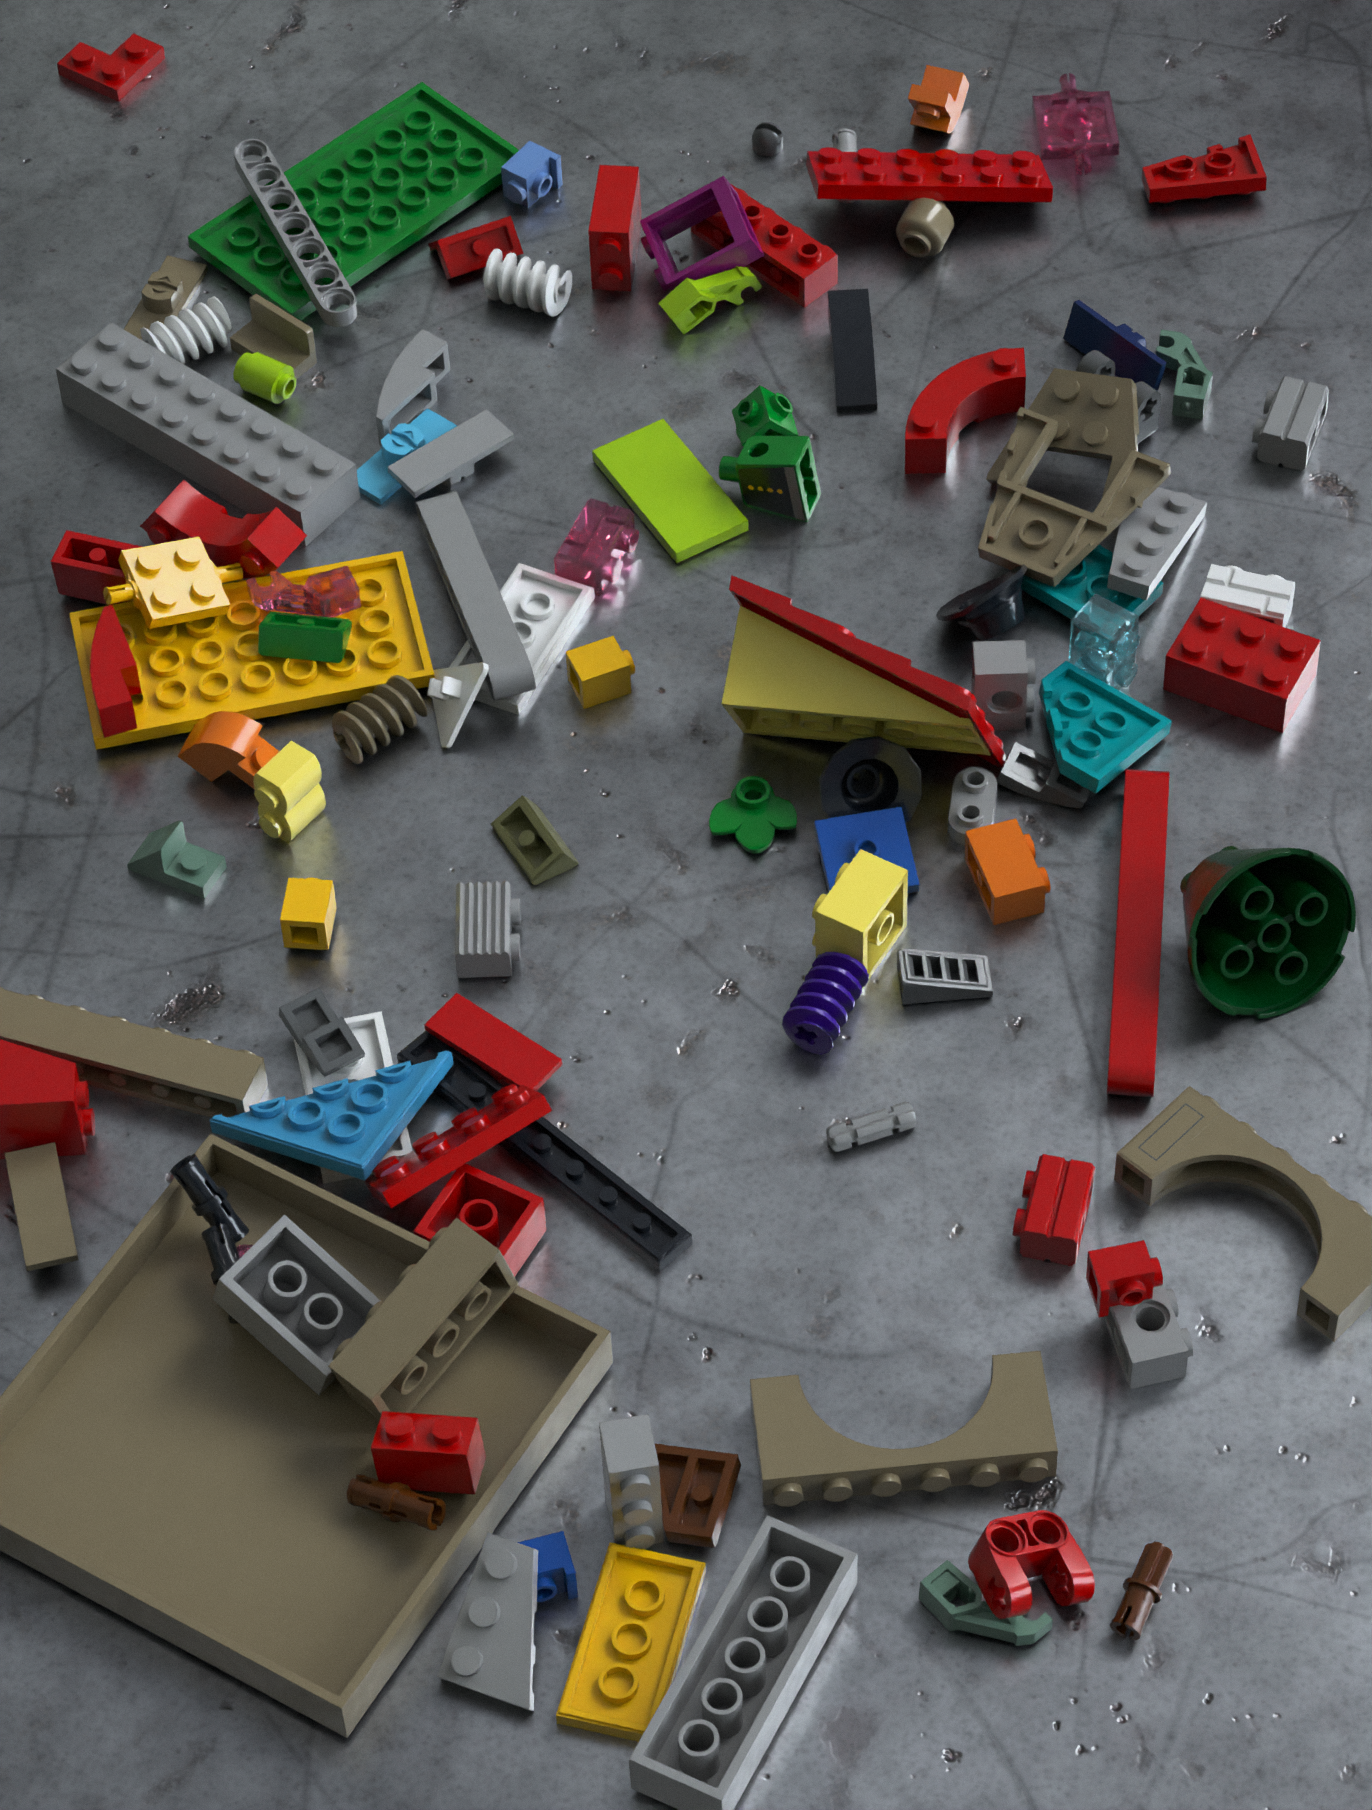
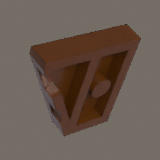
[655,1444,741,1548]

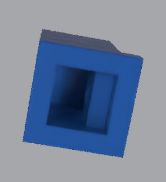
[517,1531,578,1602]

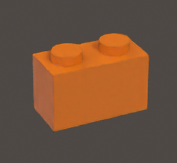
[964,818,1051,925]

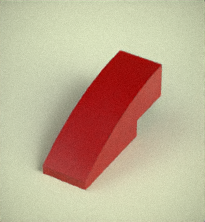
[90,605,142,738]

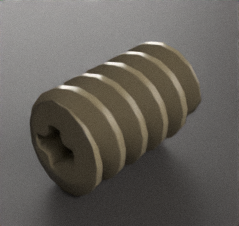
[332,675,427,764]

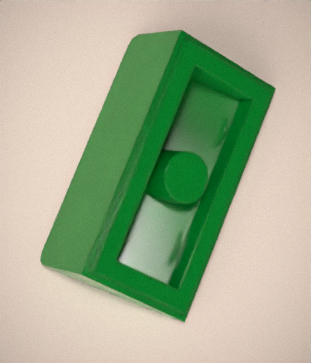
[258,612,352,663]

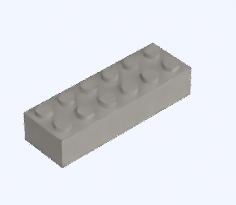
[629,1515,858,1810]

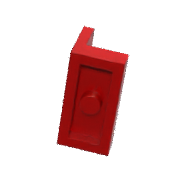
[428,216,524,279]

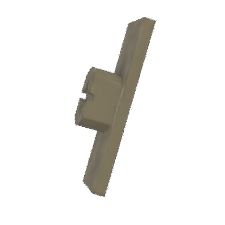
[123,255,208,341]
[4,1142,79,1271]

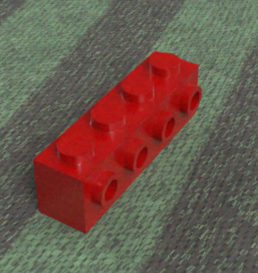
[691,184,838,308]

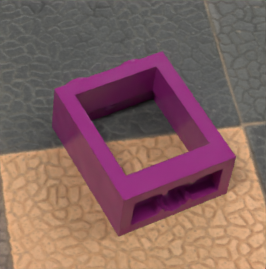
[640,176,764,291]

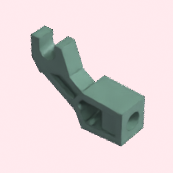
[1156,329,1213,420]
[918,1560,1053,1646]

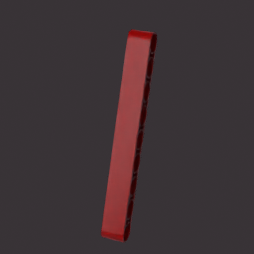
[1107,769,1170,1097]

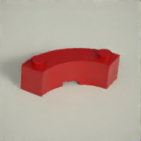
[905,347,1026,474]
[140,479,307,579]

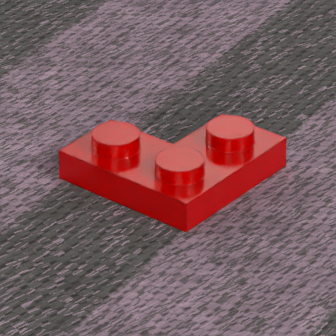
[57,33,165,102]

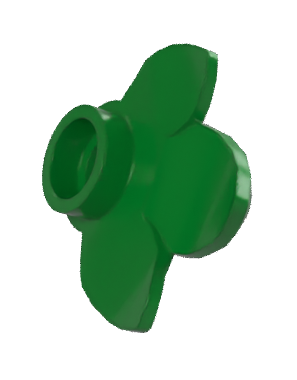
[709,776,797,853]

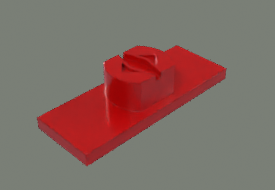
[424,993,563,1091]

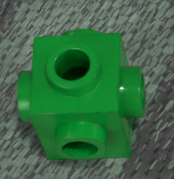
[732,385,799,446]

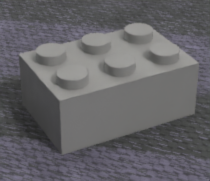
[213,1214,381,1395]

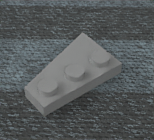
[437,1533,538,1711]

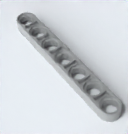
[233,139,358,327]

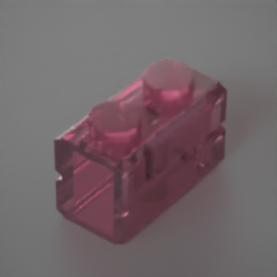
[554,498,639,596]

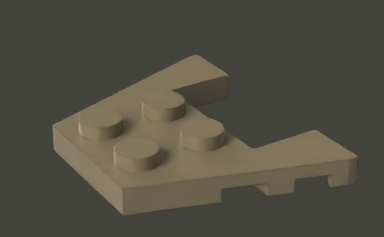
[986,368,1143,508]

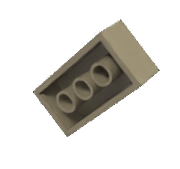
[328,1218,519,1420]

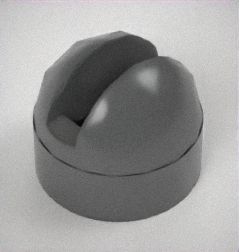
[752,122,783,157]

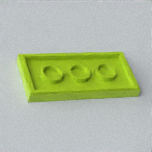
[592,419,749,563]

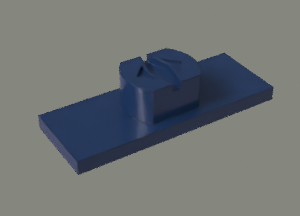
[1063,300,1167,391]

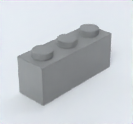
[599,1414,664,1549]

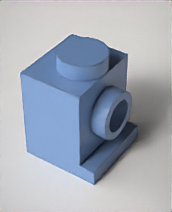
[501,141,563,208]

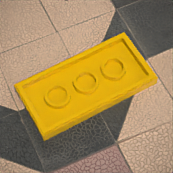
[556,1542,706,1742]

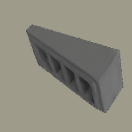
[897,949,993,1004]

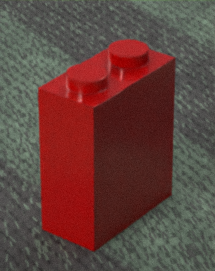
[588,165,642,292]

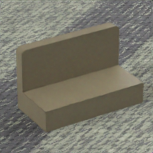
[230,294,317,380]

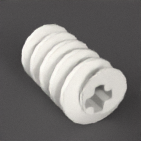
[483,248,572,317]
[140,296,232,365]

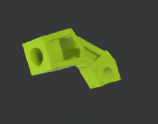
[658,266,763,335]

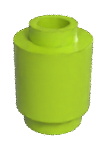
[233,352,297,404]

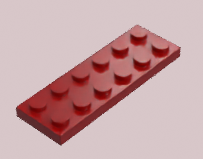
[806,147,1053,203]

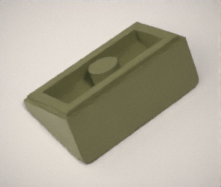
[491,795,579,885]

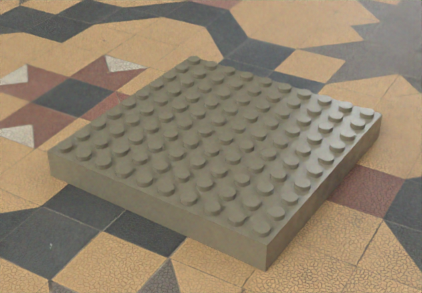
[0,1134,613,1738]

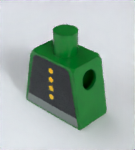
[719,436,821,522]

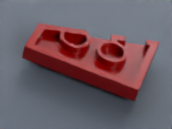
[1142,134,1267,203]

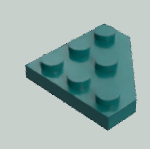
[1039,661,1172,794]

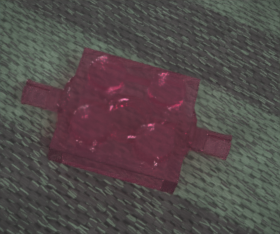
[1032,73,1120,175]

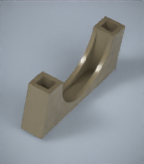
[1114,1086,1372,1342]
[750,1351,1058,1507]

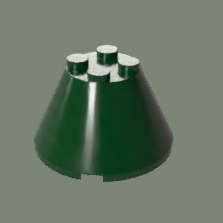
[1180,846,1356,1019]

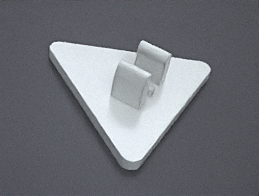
[427,662,489,749]

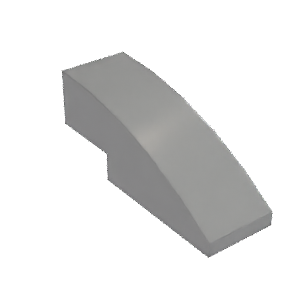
[376,329,450,446]

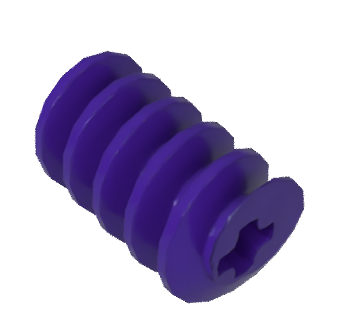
[782,952,869,1055]

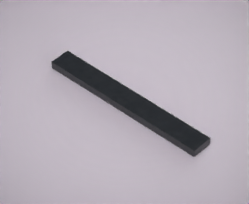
[397,1031,693,1272]

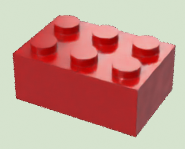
[1163,597,1321,733]

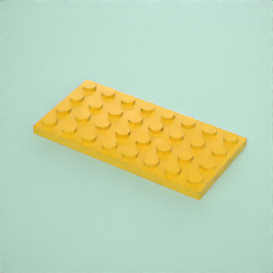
[69,551,435,750]

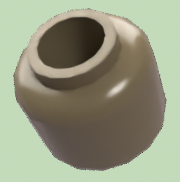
[896,197,954,257]

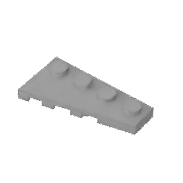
[1107,487,1207,600]

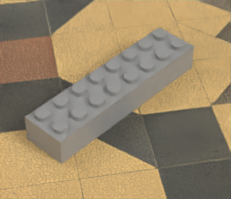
[56,323,360,547]

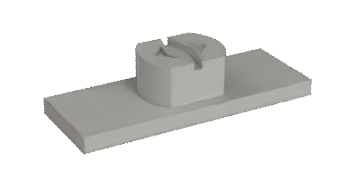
[388,409,514,498]

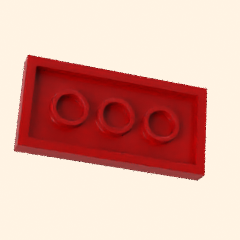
[364,1084,552,1208]

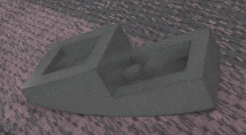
[997,741,1090,809]
[279,988,365,1077]

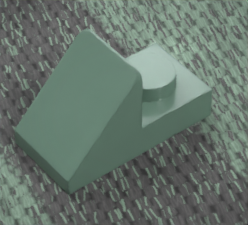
[127,821,227,899]

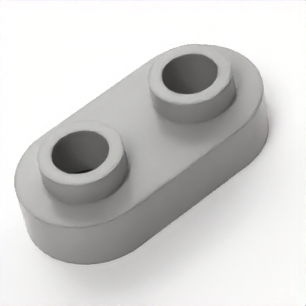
[948,767,997,845]

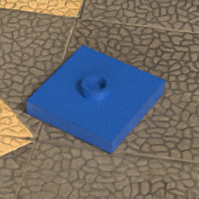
[814,807,920,893]

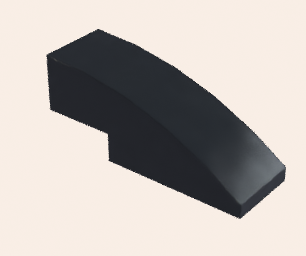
[828,289,877,412]

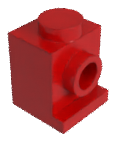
[1086,1240,1163,1318]

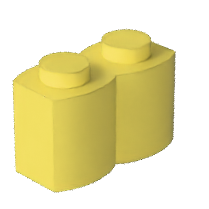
[253,741,326,843]

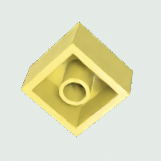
[812,849,908,988]

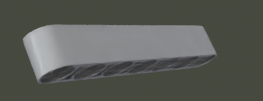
[416,491,536,701]

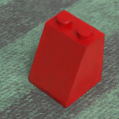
[0,1039,95,1160]

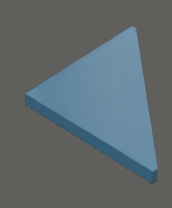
[210,1051,454,1181]

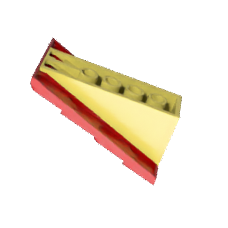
[721,575,1006,768]

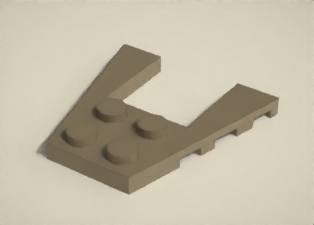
[978,407,1171,587]

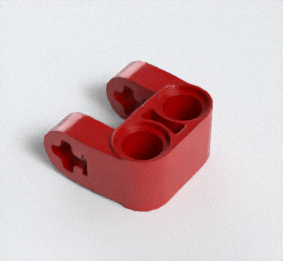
[968,1510,1095,1619]

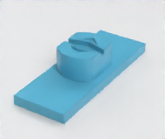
[357,408,457,505]

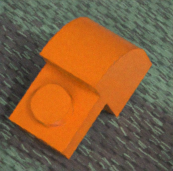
[908,65,970,134]
[177,711,279,789]

